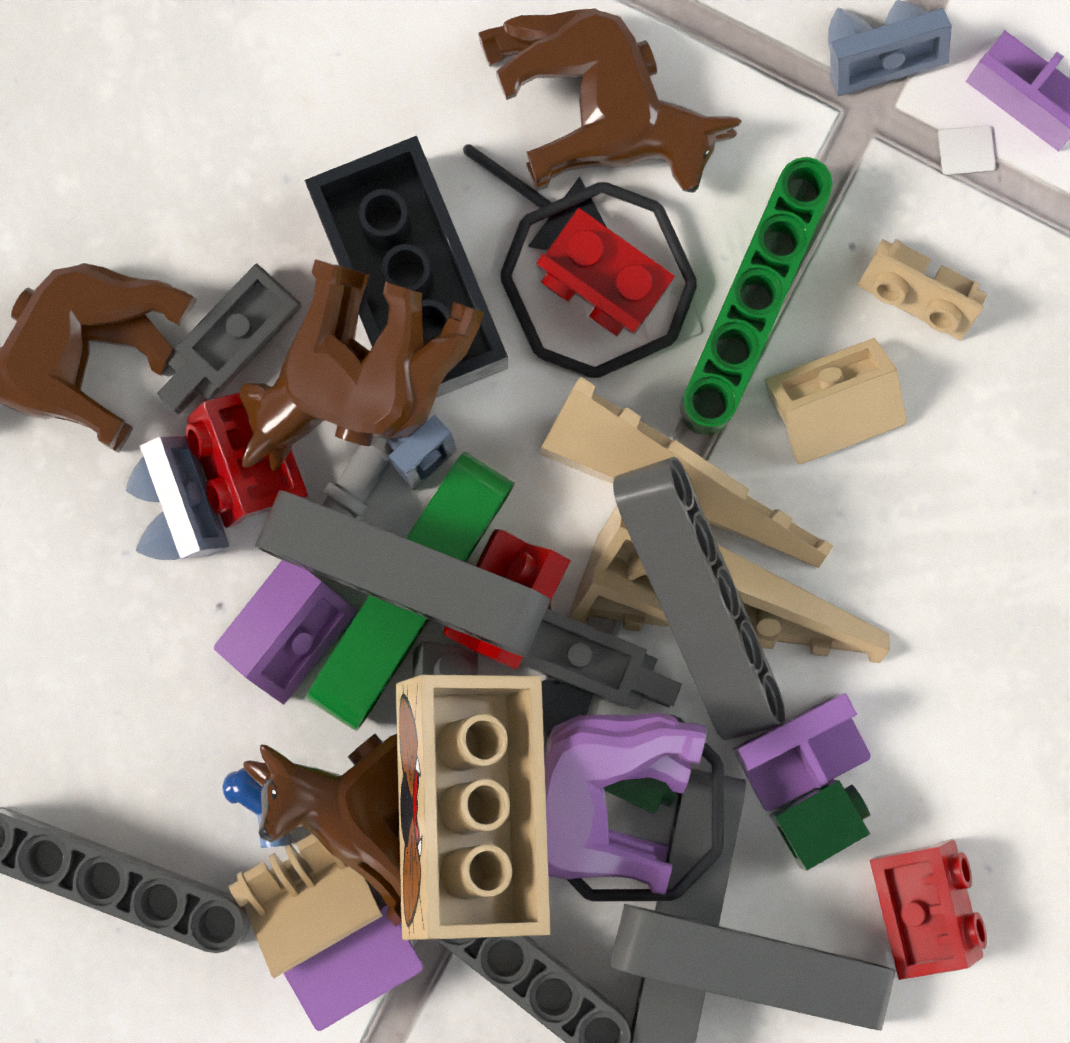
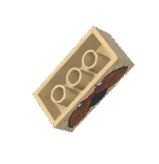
[396,675,550,940]

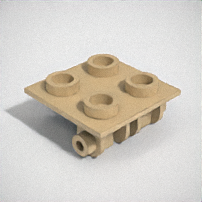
[229,834,383,979]

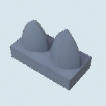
[828,0,952,96]
[386,414,457,491]
[125,436,230,560]

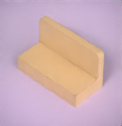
[765,338,907,464]

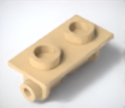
[857,239,987,341]

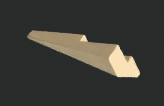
[541,377,833,568]
[569,506,890,663]

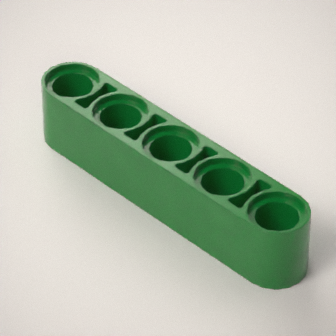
[680,157,833,435]
[306,451,515,732]

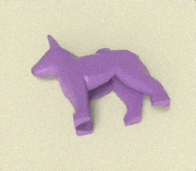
[544,713,707,895]

